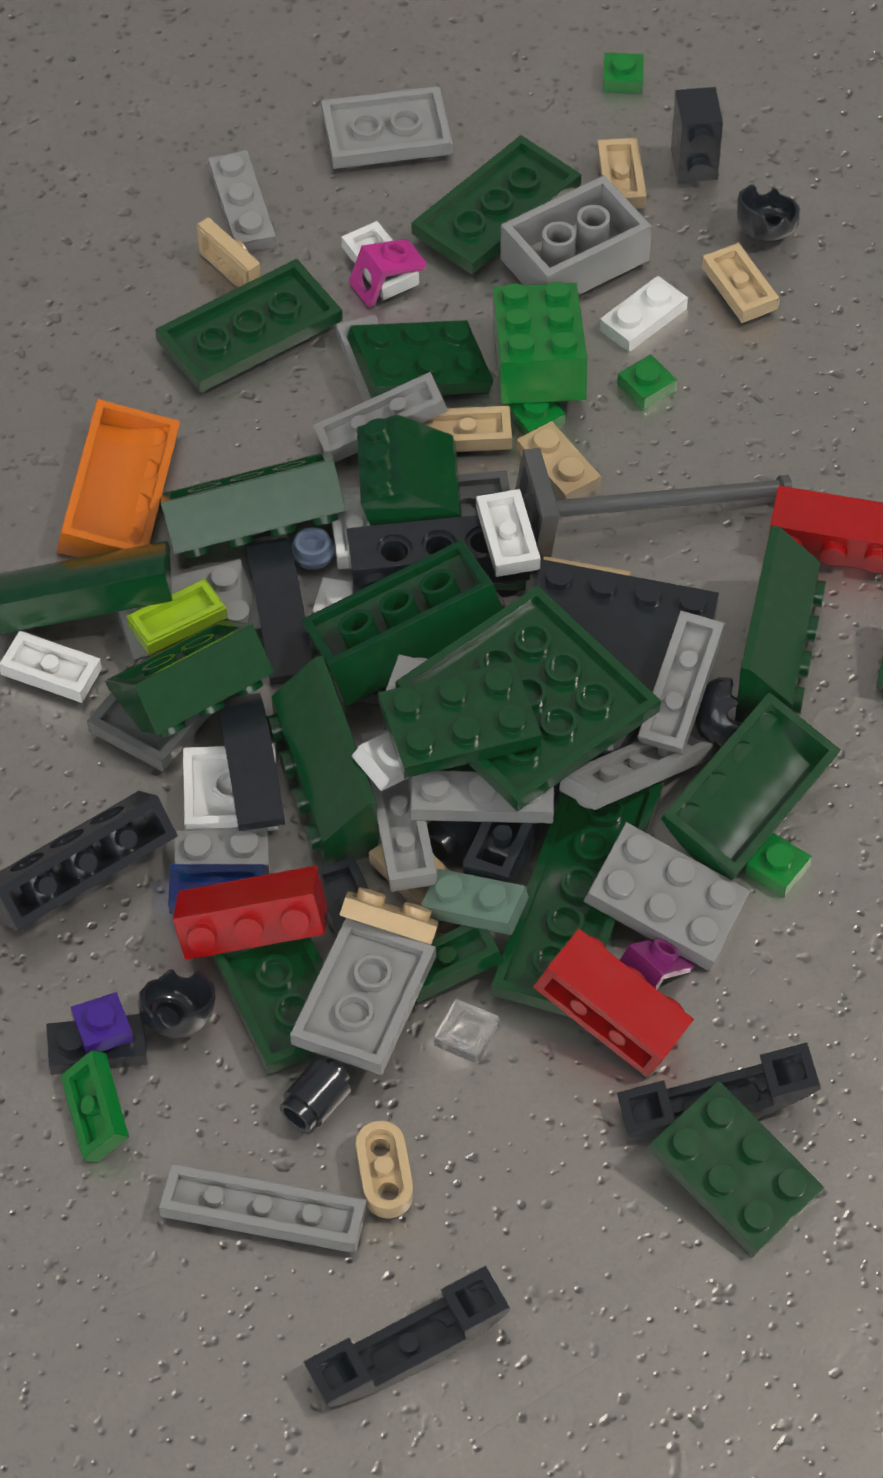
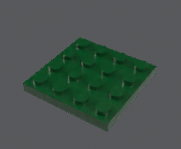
[395,585,661,812]

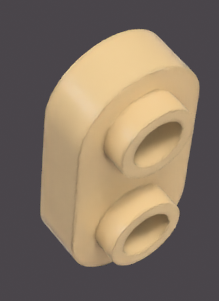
[355,1121,413,1218]

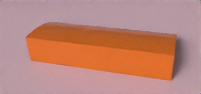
[56,399,180,558]

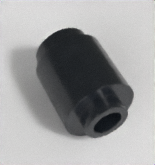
[427,821,482,863]
[279,1059,351,1132]

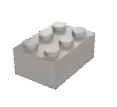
[501,175,652,295]

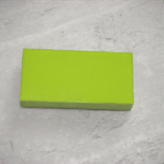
[126,578,228,655]

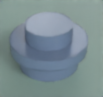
[291,527,335,570]

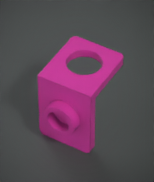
[349,239,427,307]

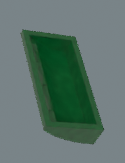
[0,541,173,634]
[661,692,841,881]

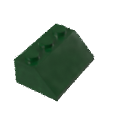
[357,414,462,526]
[105,620,274,738]

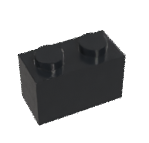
[671,87,723,183]

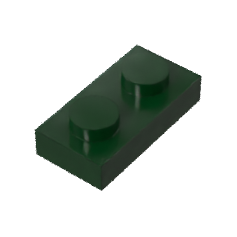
[416,925,504,1003]

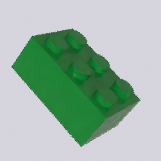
[493,282,587,404]

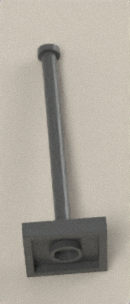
[515,448,792,573]

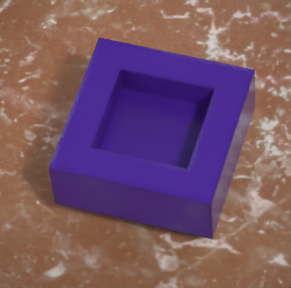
[70,992,133,1054]

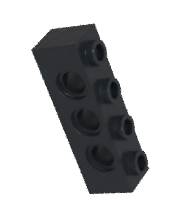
[347,515,531,593]
[463,781,561,884]
[0,791,178,931]

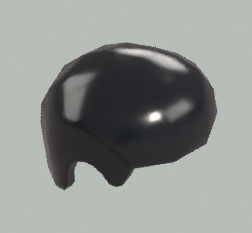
[737,184,800,241]
[695,677,741,748]
[138,969,216,1038]

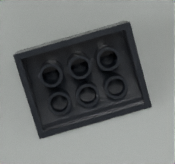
[534,559,719,692]

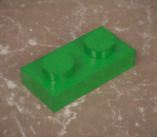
[61,1050,129,1162]

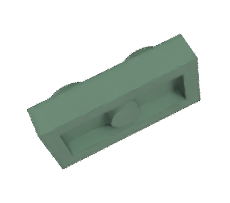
[421,869,529,935]

